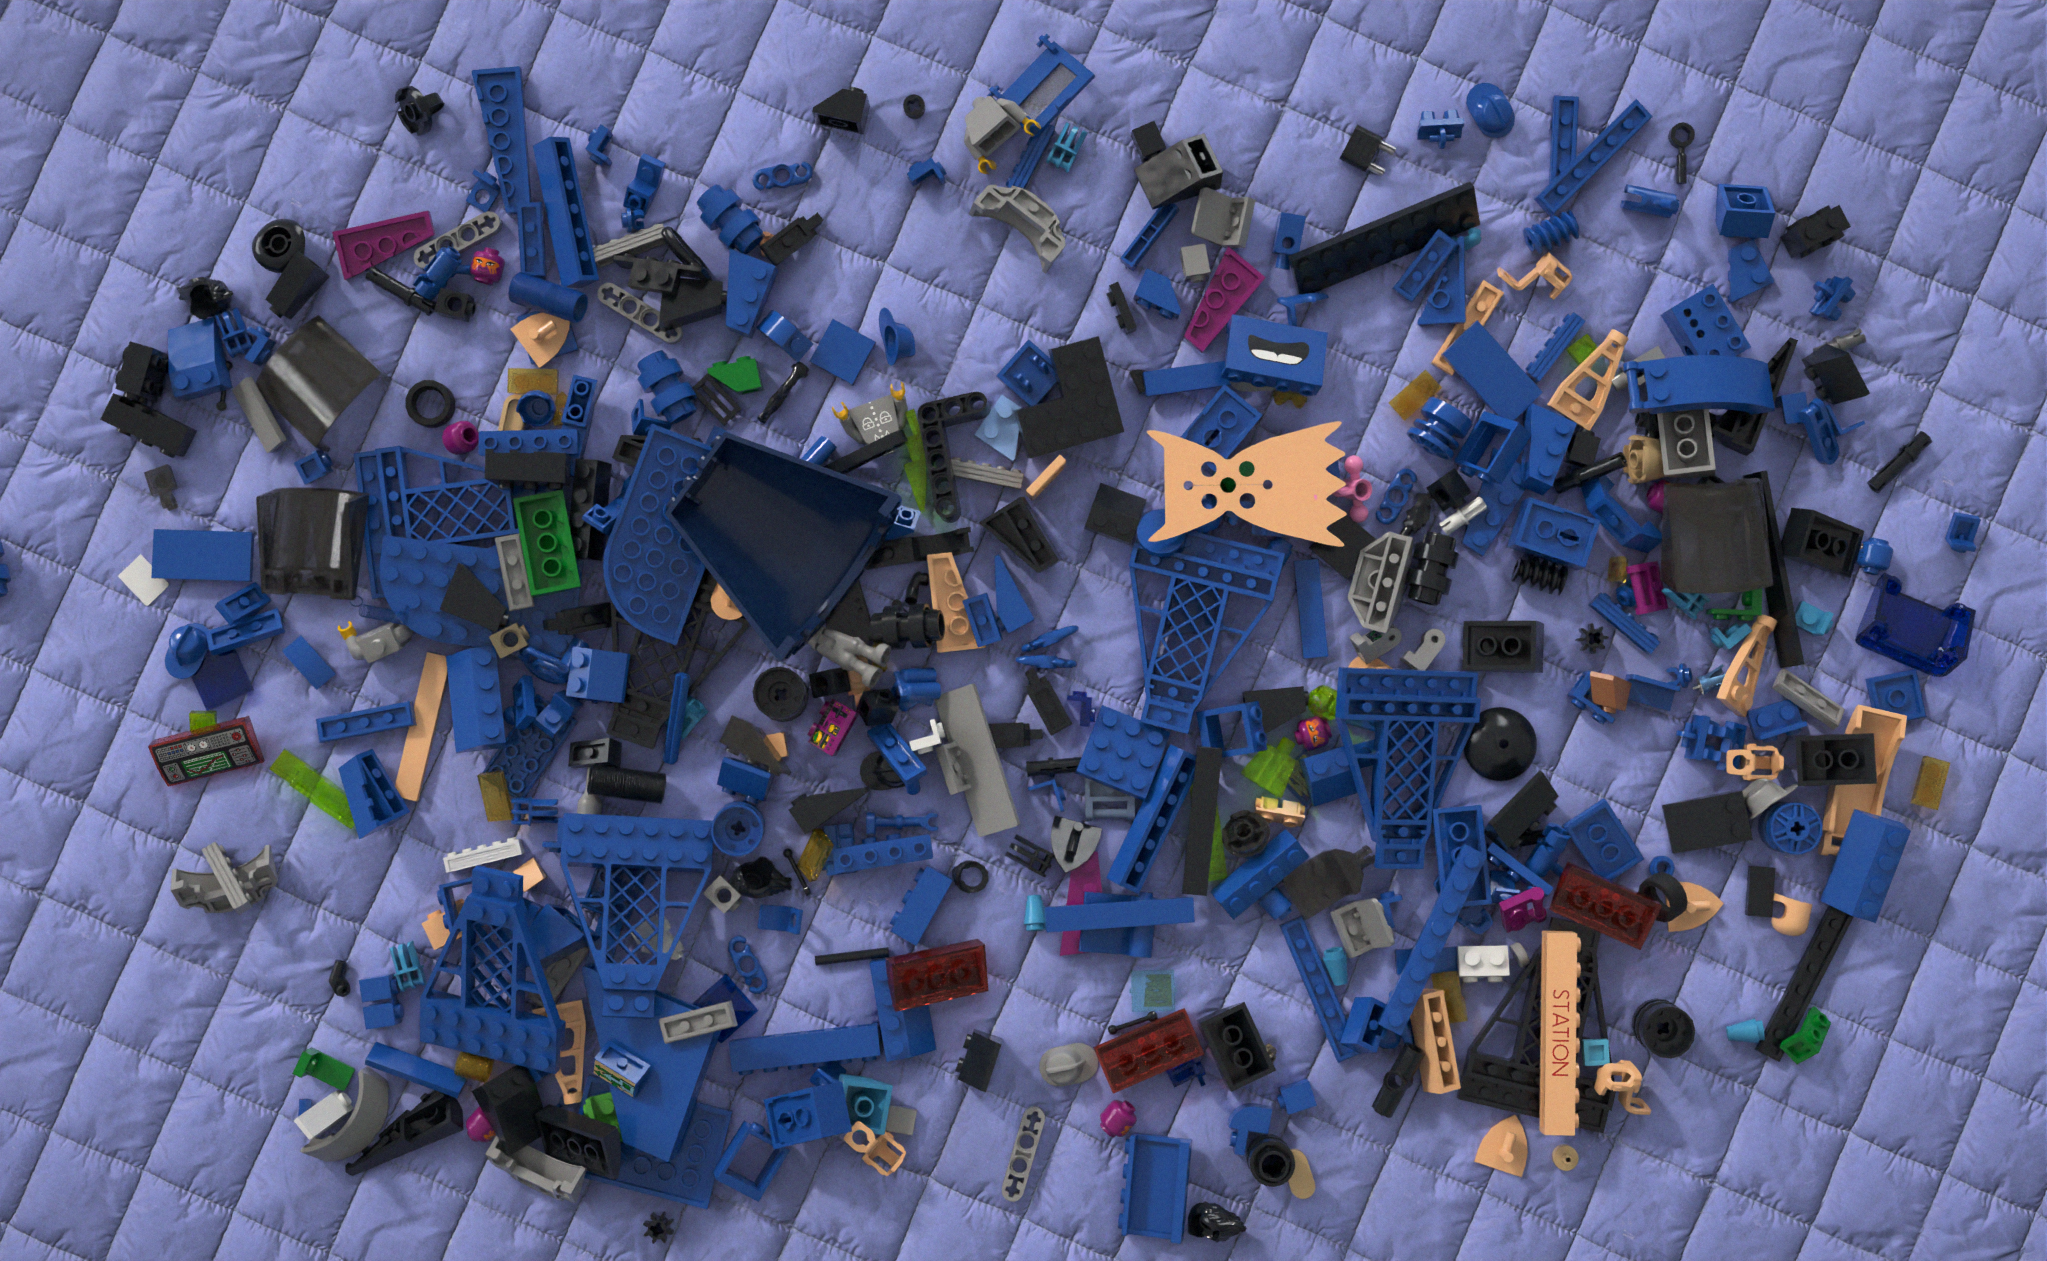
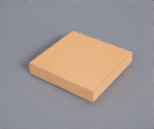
[1026,455,1066,501]

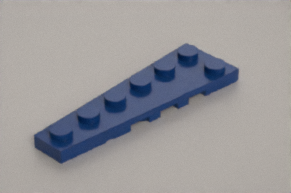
[472,66,532,215]

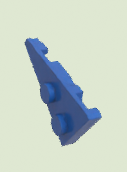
[1418,236,1466,326]

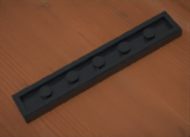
[1182,745,1222,896]

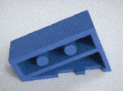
[726,249,778,339]
[1520,403,1577,496]
[338,749,410,839]

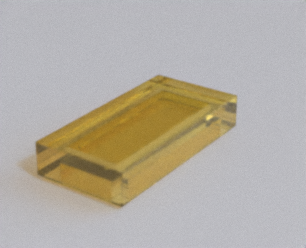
[477,771,514,822]
[797,828,834,882]

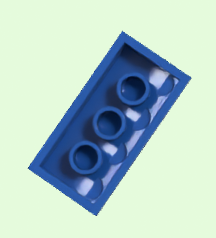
[1432,805,1492,907]

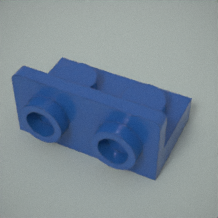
[1746,699,1808,743]

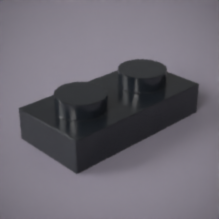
[1106,282,1137,334]

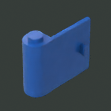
[1079,891,1158,958]

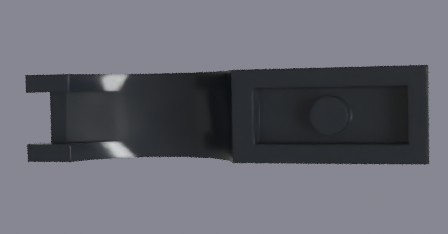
[866,527,974,570]

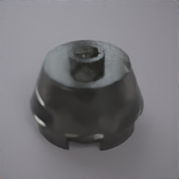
[1222,810,1270,859]

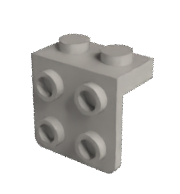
[1191,187,1256,248]
[1330,898,1395,958]

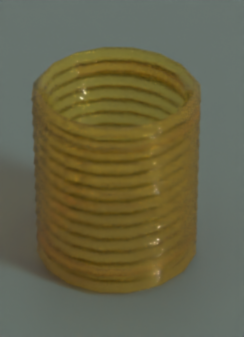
[454,1051,494,1083]

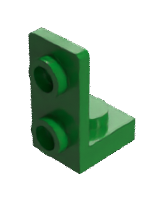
[1706,585,1762,621]
[1780,1006,1831,1064]
[292,1047,355,1091]

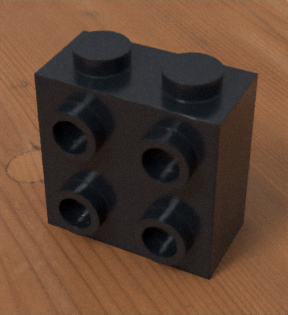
[1780,205,1851,258]
[115,341,169,404]

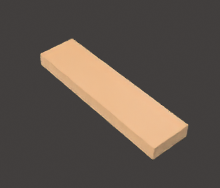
[1431,280,1504,376]

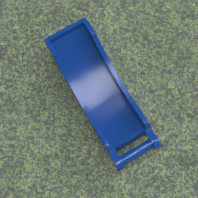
[1623,355,1775,414]

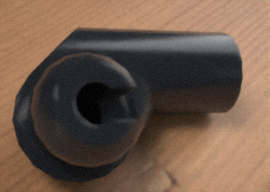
[905,571,929,605]
[329,959,351,997]

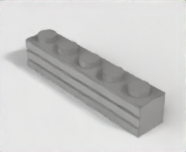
[593,223,666,268]
[951,457,1024,490]
[202,842,253,915]

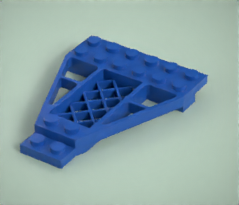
[353,446,556,600]
[1128,531,1286,734]
[1335,667,1481,869]
[560,813,713,1019]
[420,865,566,1074]

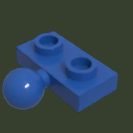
[503,675,537,730]

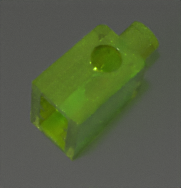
[1241,736,1297,799]

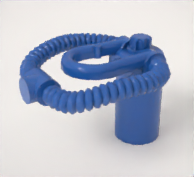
[517,638,590,684]

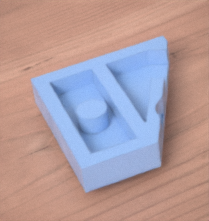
[974,395,1021,462]

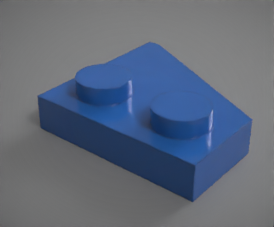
[1728,239,1774,304]

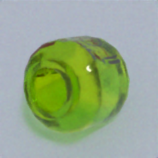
[1308,685,1337,721]

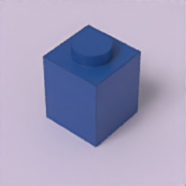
[1276,1078,1317,1115]

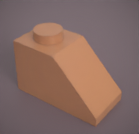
[1590,671,1632,714]

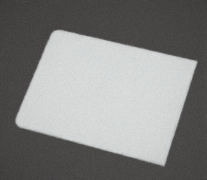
[118,554,169,606]

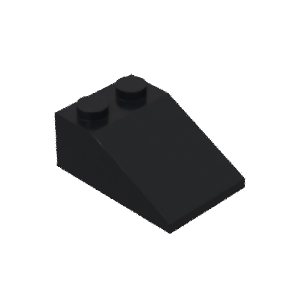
[1781,508,1864,578]
[1462,621,1544,673]
[1795,733,1877,786]
[789,787,870,835]
[1662,790,1753,853]
[471,1065,543,1157]

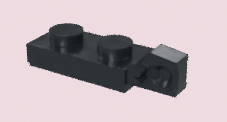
[760,212,823,266]
[543,602,612,635]
[1025,668,1072,736]
[988,722,1043,748]

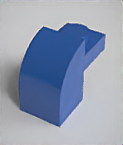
[756,310,813,362]
[1227,1103,1272,1156]

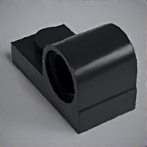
[568,738,622,769]

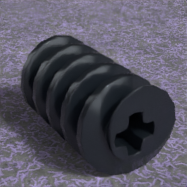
[1511,554,1568,596]

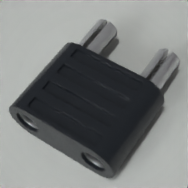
[1339,124,1396,176]

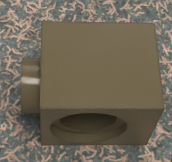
[489,622,530,659]

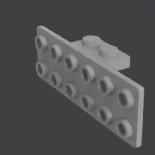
[935,684,1020,837]

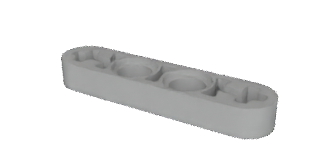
[413,211,502,270]
[598,283,683,344]
[1002,1106,1045,1202]

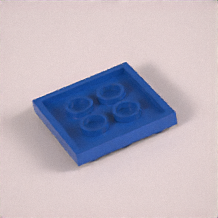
[1075,705,1171,801]

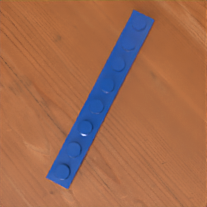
[1377,844,1487,1036]

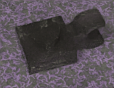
[144,464,178,511]

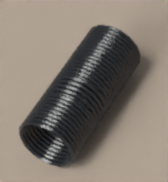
[587,763,666,804]

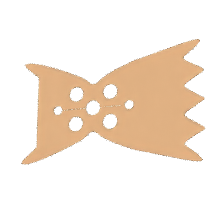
[1147,421,1347,547]

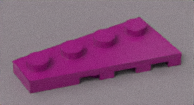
[332,211,436,280]
[1183,246,1266,353]
[1060,851,1102,956]

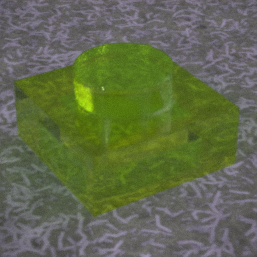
[1566,334,1597,366]
[189,710,218,737]

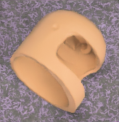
[1771,893,1813,936]

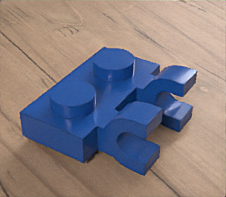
[1702,721,1747,772]

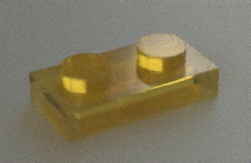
[507,368,559,395]
[1911,756,1950,810]

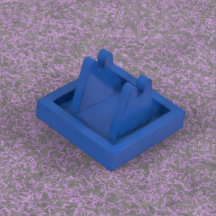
[996,339,1057,406]

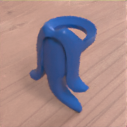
[1277,293,1329,327]

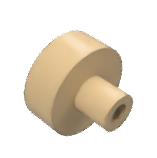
[1552,1144,1579,1171]

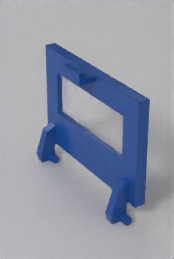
[987,34,1095,139]

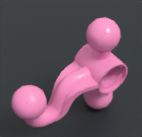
[1314,455,1372,523]

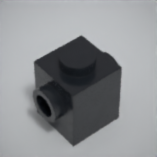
[856,688,899,726]

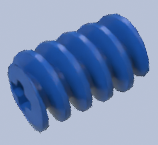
[1523,209,1579,255]

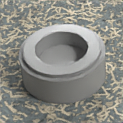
[1509,942,1530,968]

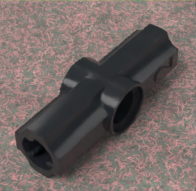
[1372,1042,1425,1118]

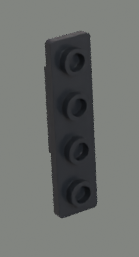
[612,253,710,295]

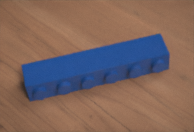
[533,137,599,288]
[1106,744,1196,894]
[729,1023,882,1075]

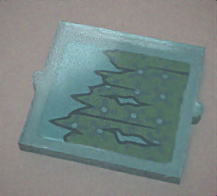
[1129,969,1177,1012]

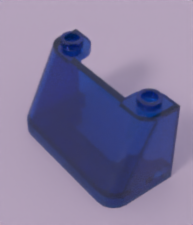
[1855,573,1976,677]

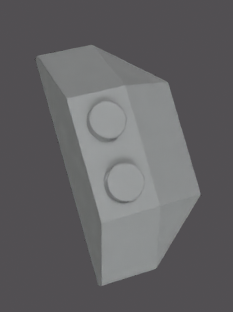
[1347,532,1413,634]

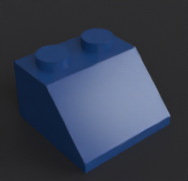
[1715,184,1776,239]
[566,646,630,703]
[1298,745,1358,807]
[717,756,776,804]

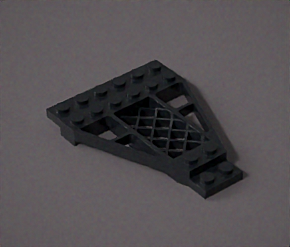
[606,567,751,750]
[1457,917,1616,1133]

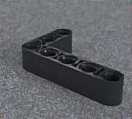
[918,392,991,523]

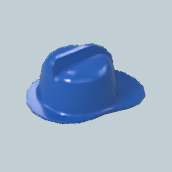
[1466,83,1515,138]
[879,307,916,366]
[165,623,209,679]

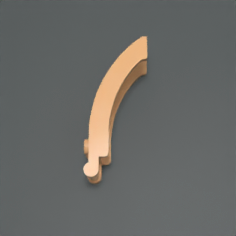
[1818,704,1907,856]

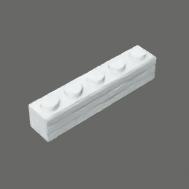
[443,837,525,873]

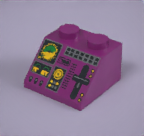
[807,698,859,756]

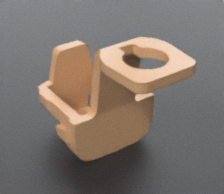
[1497,252,1572,300]
[1726,744,1784,781]
[1594,1060,1651,1115]
[844,1121,906,1176]

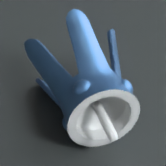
[1693,664,1725,695]

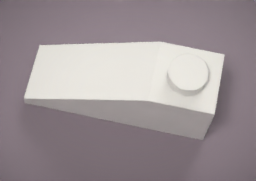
[294,1090,354,1140]

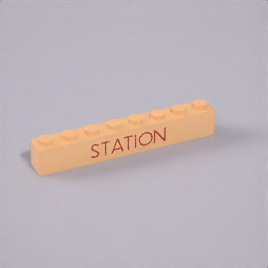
[1539,931,1581,1136]

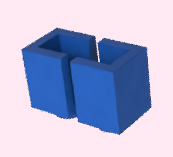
[359,973,404,1030]

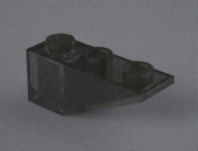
[719,715,791,777]

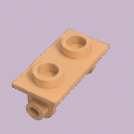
[1252,796,1305,828]

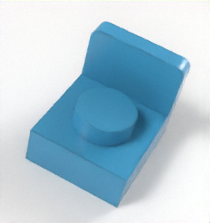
[1795,601,1834,637]
[1709,623,1752,650]
[665,696,709,740]

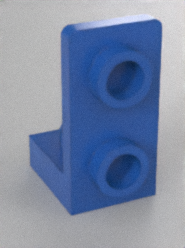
[1567,671,1616,725]

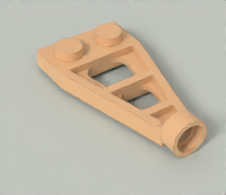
[1547,329,1629,430]
[1716,615,1777,717]
[532,999,586,1104]

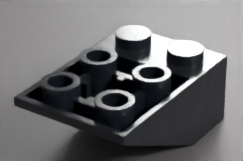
[1134,133,1223,210]

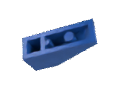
[994,554,1035,634]

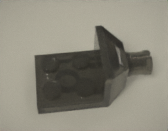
[1281,845,1375,920]

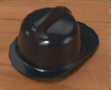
[860,751,905,790]

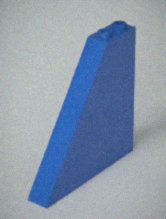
[581,963,721,1162]

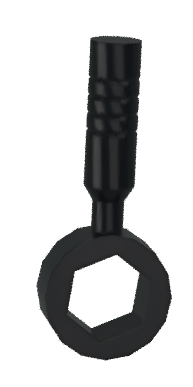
[1668,122,1695,184]

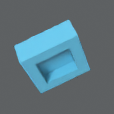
[1581,1038,1610,1066]

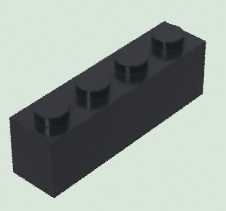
[569,459,612,561]

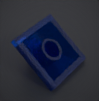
[692,973,759,1044]

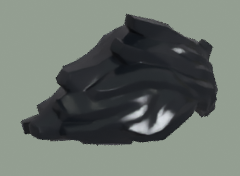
[177,277,233,320]
[728,856,792,899]
[1188,1201,1247,1243]

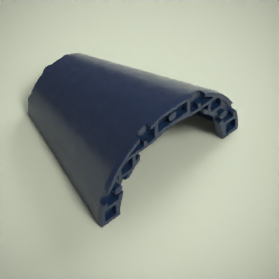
[665,432,902,662]

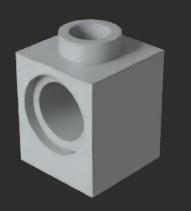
[1179,243,1210,283]
[703,874,743,914]

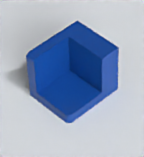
[1774,392,1808,425]

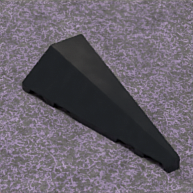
[1711,337,1798,456]

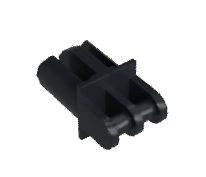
[1005,834,1055,877]

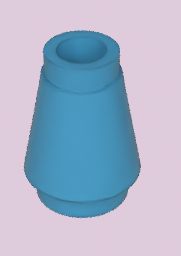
[1023,895,1046,931]
[1322,947,1348,986]
[1726,1018,1765,1043]

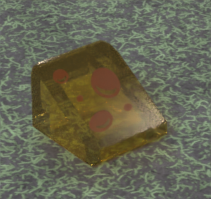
[1607,556,1629,583]

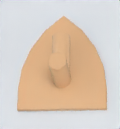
[511,312,570,368]
[1665,882,1724,932]
[1474,1114,1528,1177]

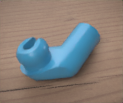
[1451,228,1482,251]

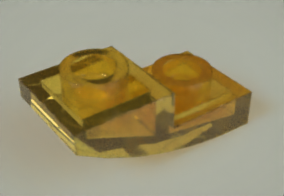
[1388,370,1442,421]
[1431,971,1468,1024]

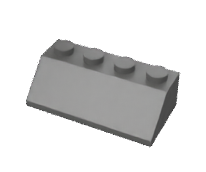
[1657,409,1716,479]

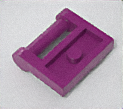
[1626,561,1668,615]
[1499,887,1547,933]

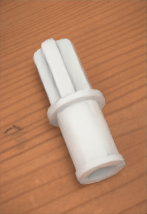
[1439,497,1487,536]

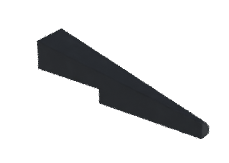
[345,1090,464,1176]

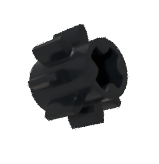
[1575,623,1609,654]
[643,1211,675,1244]

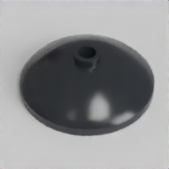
[1463,707,1537,781]

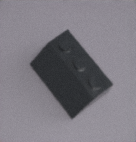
[1484,770,1559,852]
[1196,1002,1276,1092]

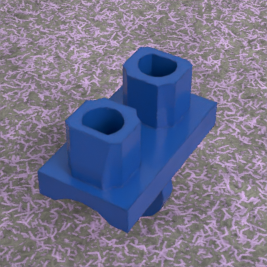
[1417,109,1465,149]
[1809,276,1856,321]
[1676,715,1720,761]

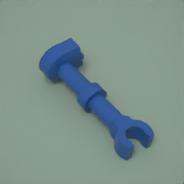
[866,812,938,835]

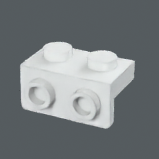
[909,719,945,754]
[1456,946,1510,983]

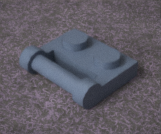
[1085,778,1135,821]

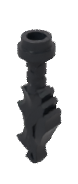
[757,361,810,424]
[1400,492,1433,537]

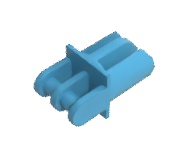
[1046,122,1088,173]
[1661,573,1711,620]
[389,941,427,992]

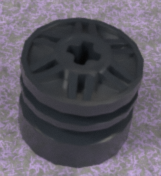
[753,666,809,722]
[1632,998,1695,1059]

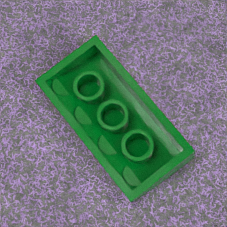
[513,490,581,598]

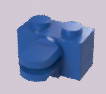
[1340,997,1401,1053]

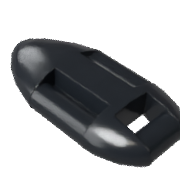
[661,226,712,280]

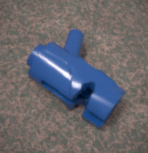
[1620,184,1680,218]
[413,246,471,300]
[1525,823,1571,878]

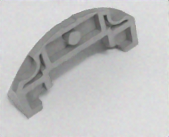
[969,184,1066,274]
[170,844,278,913]
[300,1066,390,1162]
[485,1136,587,1203]

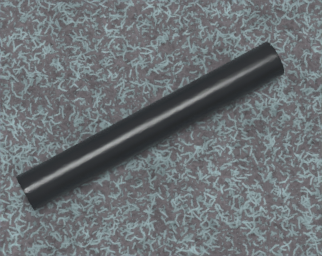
[815,947,890,966]

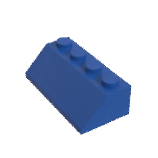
[446,646,506,753]
[1820,809,1911,923]
[869,952,937,1062]

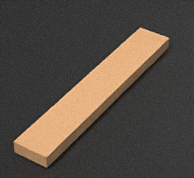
[395,652,448,801]

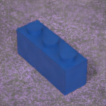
[889,865,953,946]

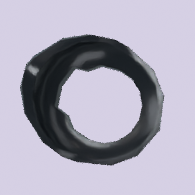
[952,860,988,893]

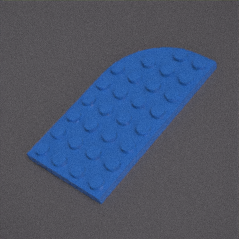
[603,424,712,645]
[380,535,584,658]

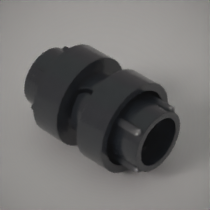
[1405,532,1459,606]
[870,603,945,650]
[1246,1134,1295,1187]

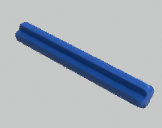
[663,672,690,765]

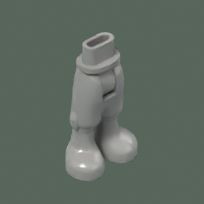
[807,626,891,689]

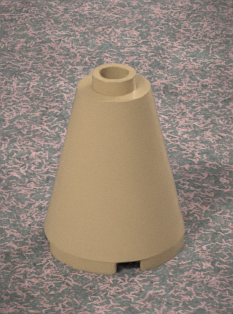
[1623,435,1664,484]

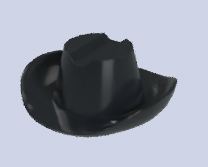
[252,219,305,273]

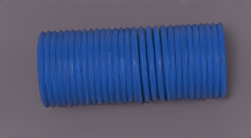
[508,272,588,323]

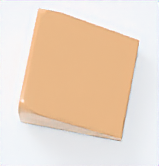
[761,732,789,760]
[513,857,547,892]

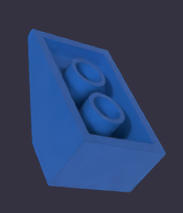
[168,317,233,401]

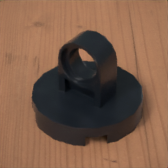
[395,86,445,136]

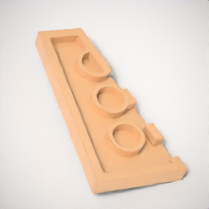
[927,552,986,653]

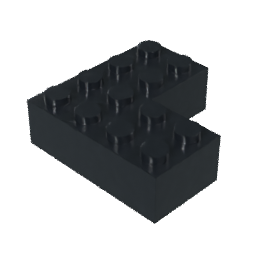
[1014,336,1124,458]

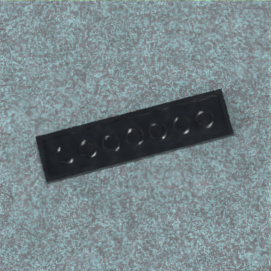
[1288,182,1480,295]

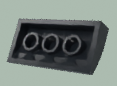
[535,1104,621,1180]

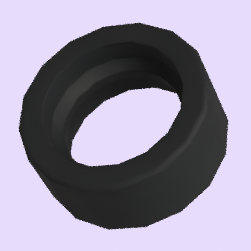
[405,380,455,428]
[1638,872,1688,923]

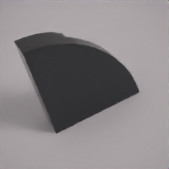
[1129,369,1146,394]

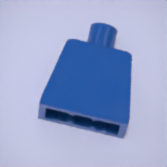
[1272,212,1306,270]

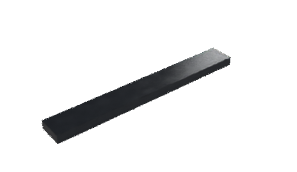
[1743,470,1804,668]
[1755,905,1854,1062]

